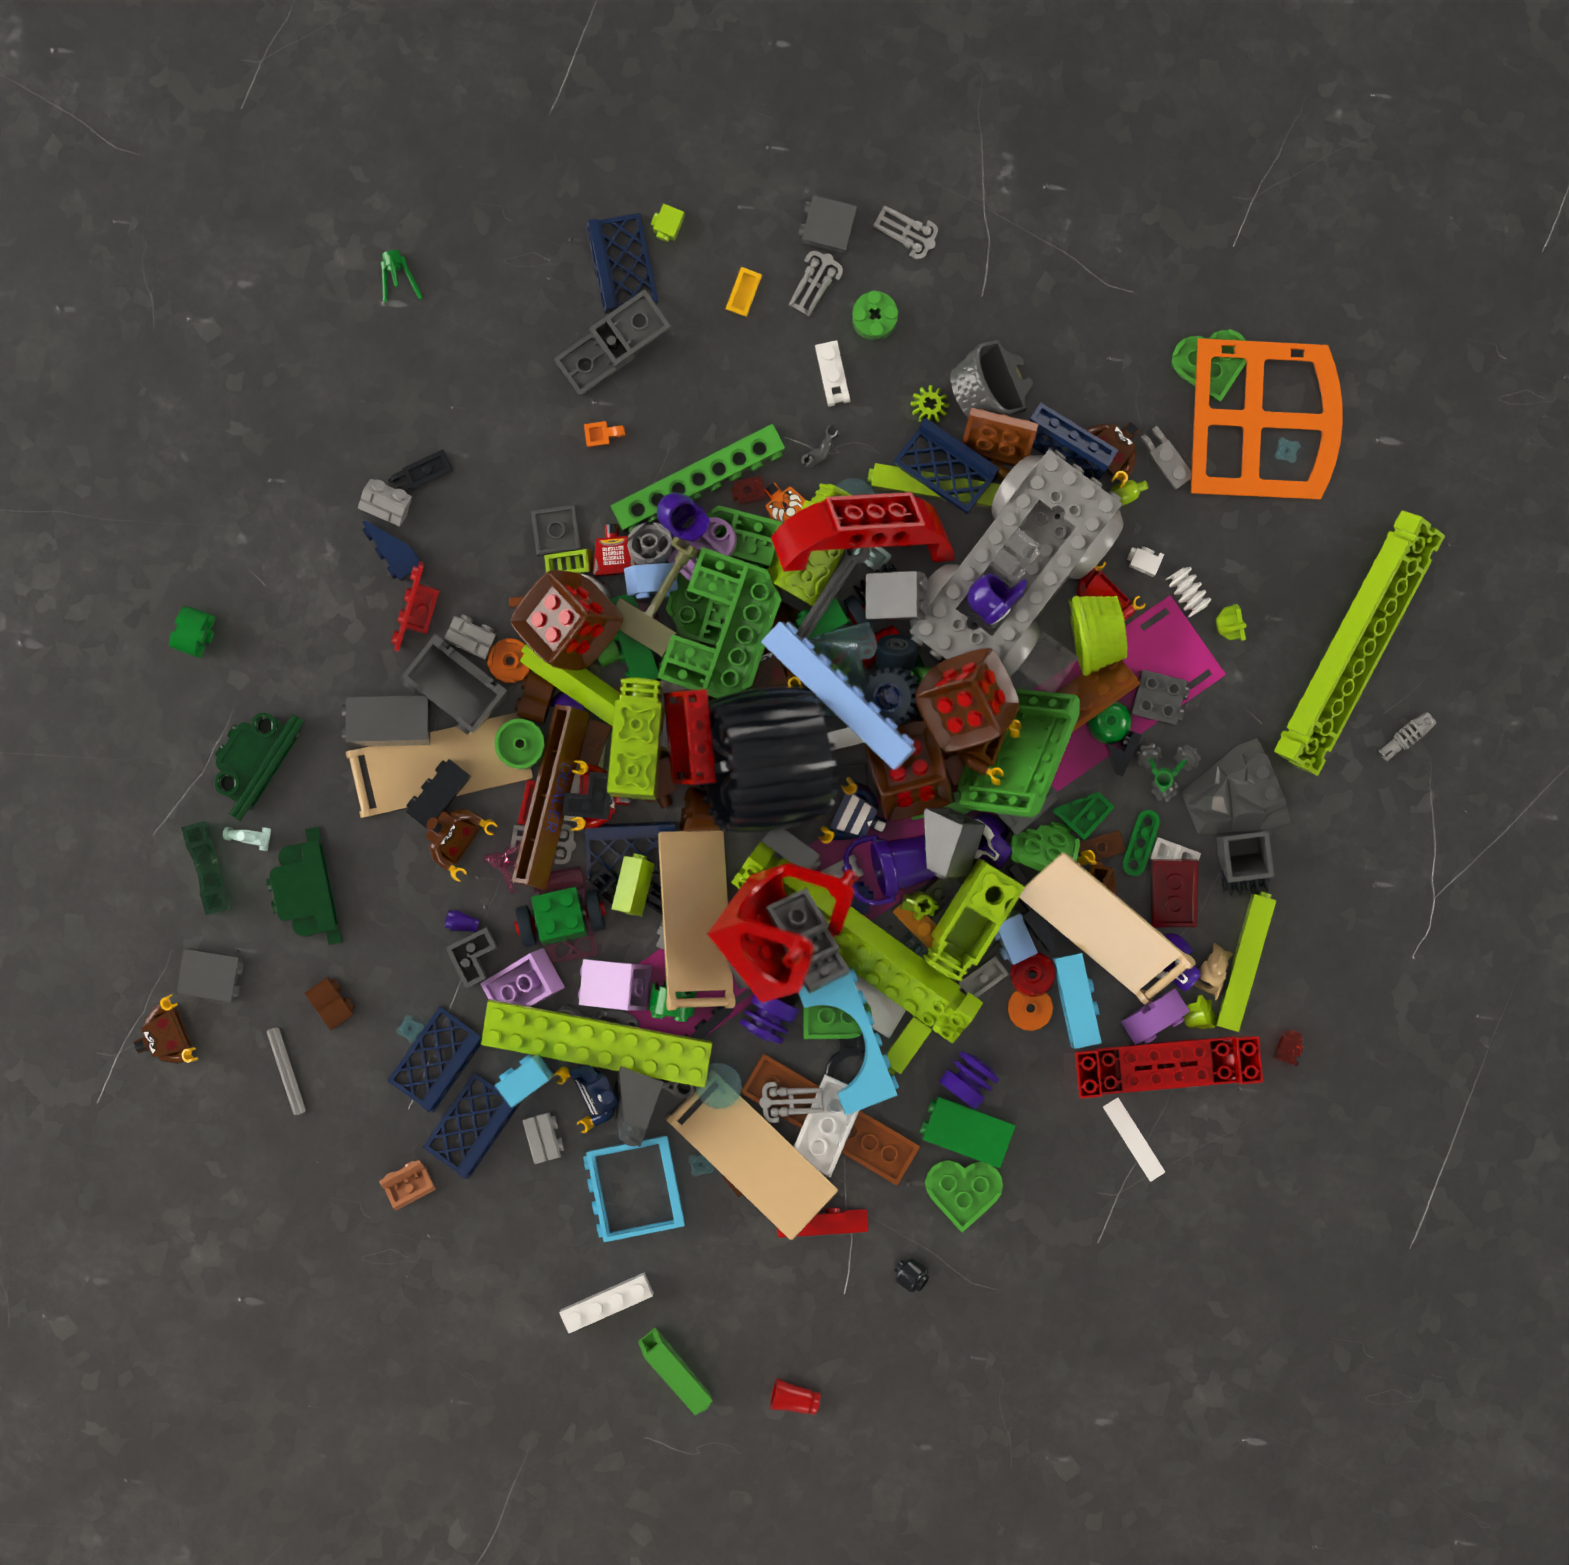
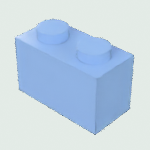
[624,563,678,599]
[994,908,1038,965]

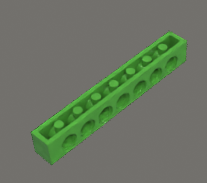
[610,424,785,533]

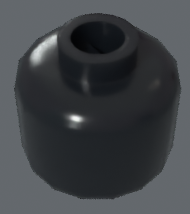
[894,1258,929,1292]

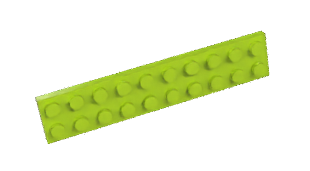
[481,999,713,1088]

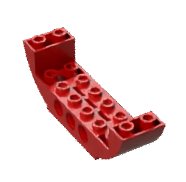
[771,492,955,572]
[1075,1036,1263,1099]

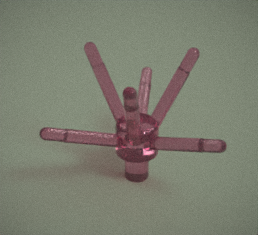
[483,833,523,894]

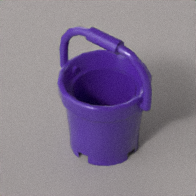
[843,834,937,906]

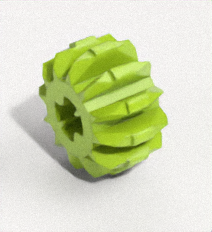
[910,385,949,423]

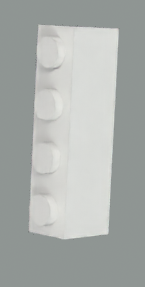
[559,1272,654,1334]

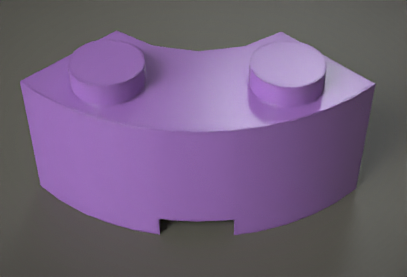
[1121,988,1190,1045]

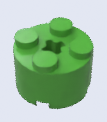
[852,290,898,340]

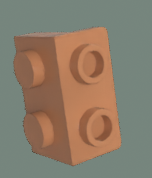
[379,1160,436,1211]

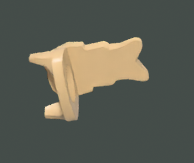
[1194,943,1233,1000]

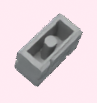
[358,479,413,526]
[444,614,497,660]
[522,1112,565,1164]

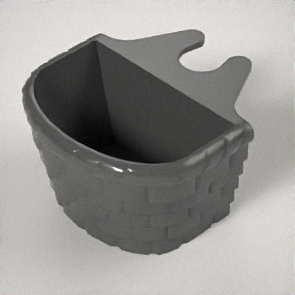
[950,340,1033,418]

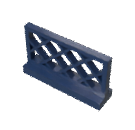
[586,213,658,313]
[1029,402,1118,481]
[893,418,1000,514]
[584,821,676,880]
[387,1006,482,1113]
[422,1072,521,1179]

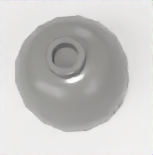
[627,522,673,565]

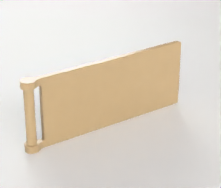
[345,712,533,818]
[658,831,735,1010]
[1019,852,1196,1005]
[665,1068,838,1240]

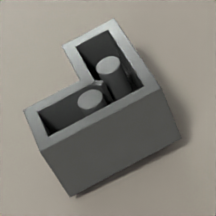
[445,927,499,989]

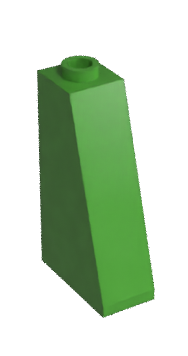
[638,1327,713,1416]

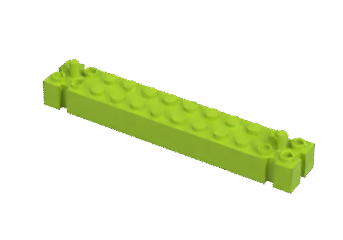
[1274,510,1445,776]
[731,841,983,1044]

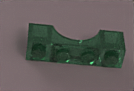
[181,821,232,915]

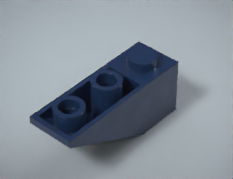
[362,520,424,582]

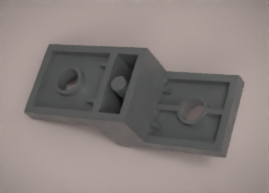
[554,289,671,396]

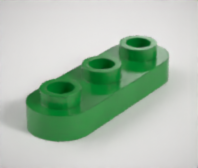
[1122,810,1160,876]

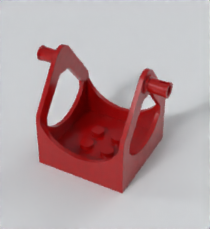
[707,863,858,1003]

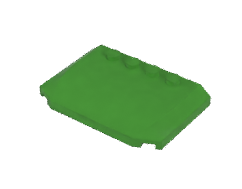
[958,688,1080,818]

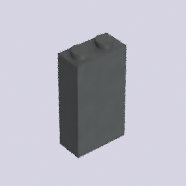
[342,696,430,747]

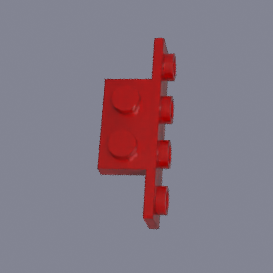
[391,561,439,652]
[777,1207,868,1238]

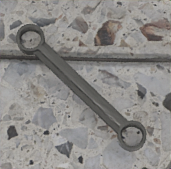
[796,548,870,640]

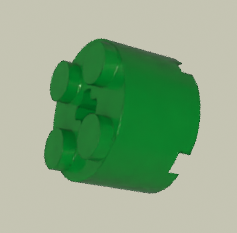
[169,606,216,659]
[649,981,697,1022]

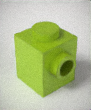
[651,203,685,242]

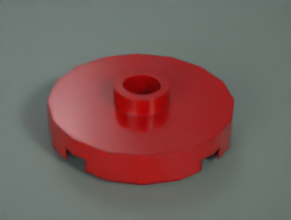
[1010,952,1056,997]

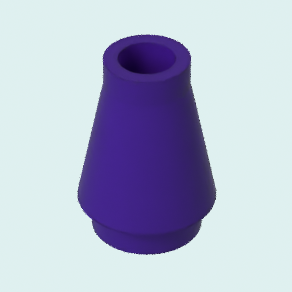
[444,909,479,932]

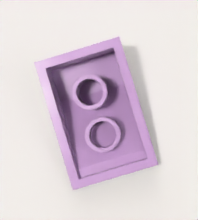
[480,948,565,1007]

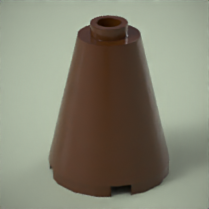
[680,787,721,832]

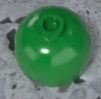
[1086,701,1132,744]

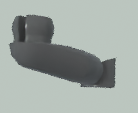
[801,424,840,468]
[590,1007,639,1027]

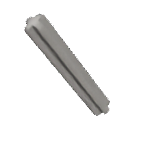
[267,1027,306,1115]

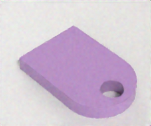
[667,517,737,581]

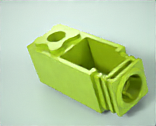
[767,483,852,606]
[607,678,665,800]
[923,858,1025,982]

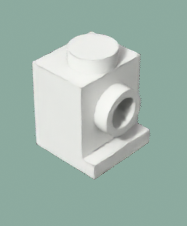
[1127,546,1164,577]

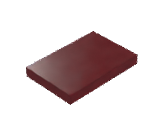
[1151,859,1199,927]

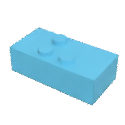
[1052,952,1102,1049]
[495,1054,554,1108]

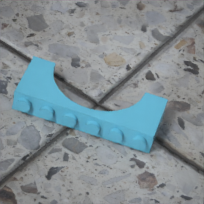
[798,967,899,1115]

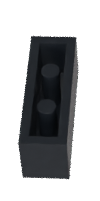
[406,759,472,829]

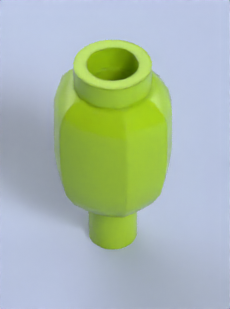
[1107,480,1149,506]

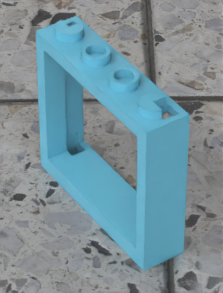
[583,1134,685,1242]

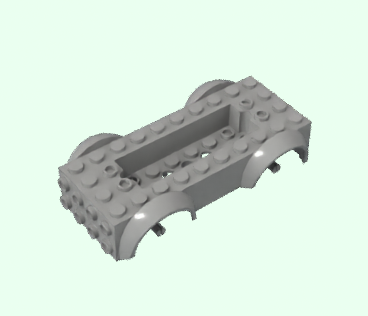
[909,449,1124,677]

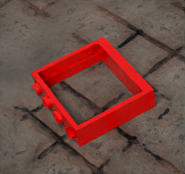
[663,689,716,785]

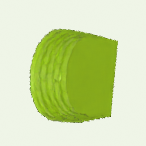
[1068,596,1127,676]

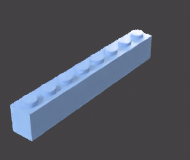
[761,622,916,770]

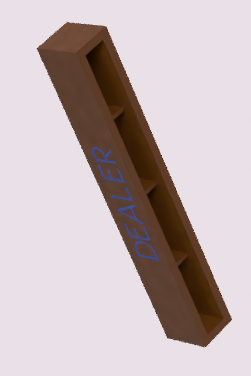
[511,705,590,890]

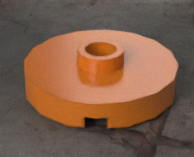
[487,638,531,684]
[1007,990,1053,1031]

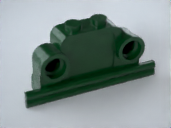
[214,713,305,821]
[266,827,342,945]

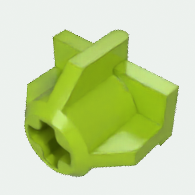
[1216,604,1247,641]
[900,891,939,921]
[1183,995,1217,1029]

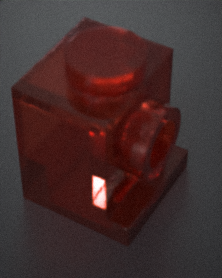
[731,475,766,506]
[1273,1030,1304,1067]

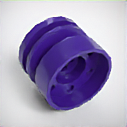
[740,994,799,1045]
[939,1050,1000,1110]

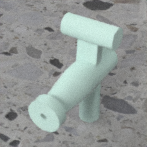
[223,827,271,851]

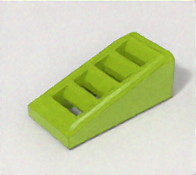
[544,549,594,574]

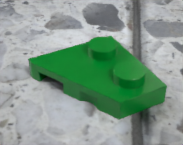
[1052,792,1115,840]

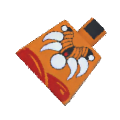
[764,482,805,523]

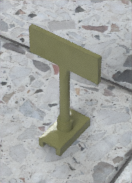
[615,536,701,657]

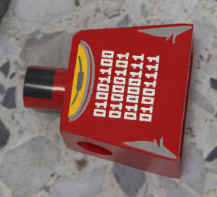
[593,524,636,577]

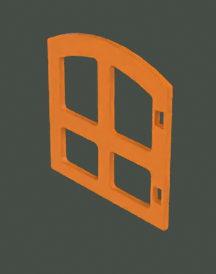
[1190,338,1343,500]

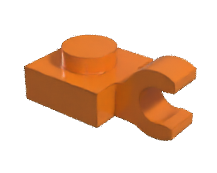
[584,421,625,448]

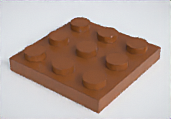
[962,408,1038,466]

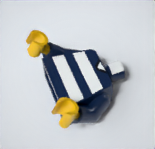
[818,777,887,844]
[553,1065,619,1133]

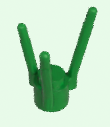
[380,250,423,303]

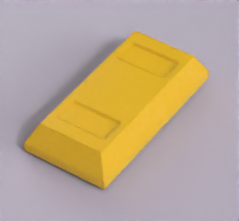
[726,267,762,317]

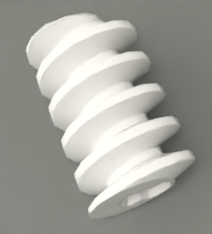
[1165,566,1211,617]

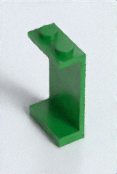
[920,1096,1016,1169]

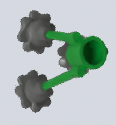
[1136,743,1202,802]

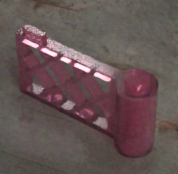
[533,866,598,963]

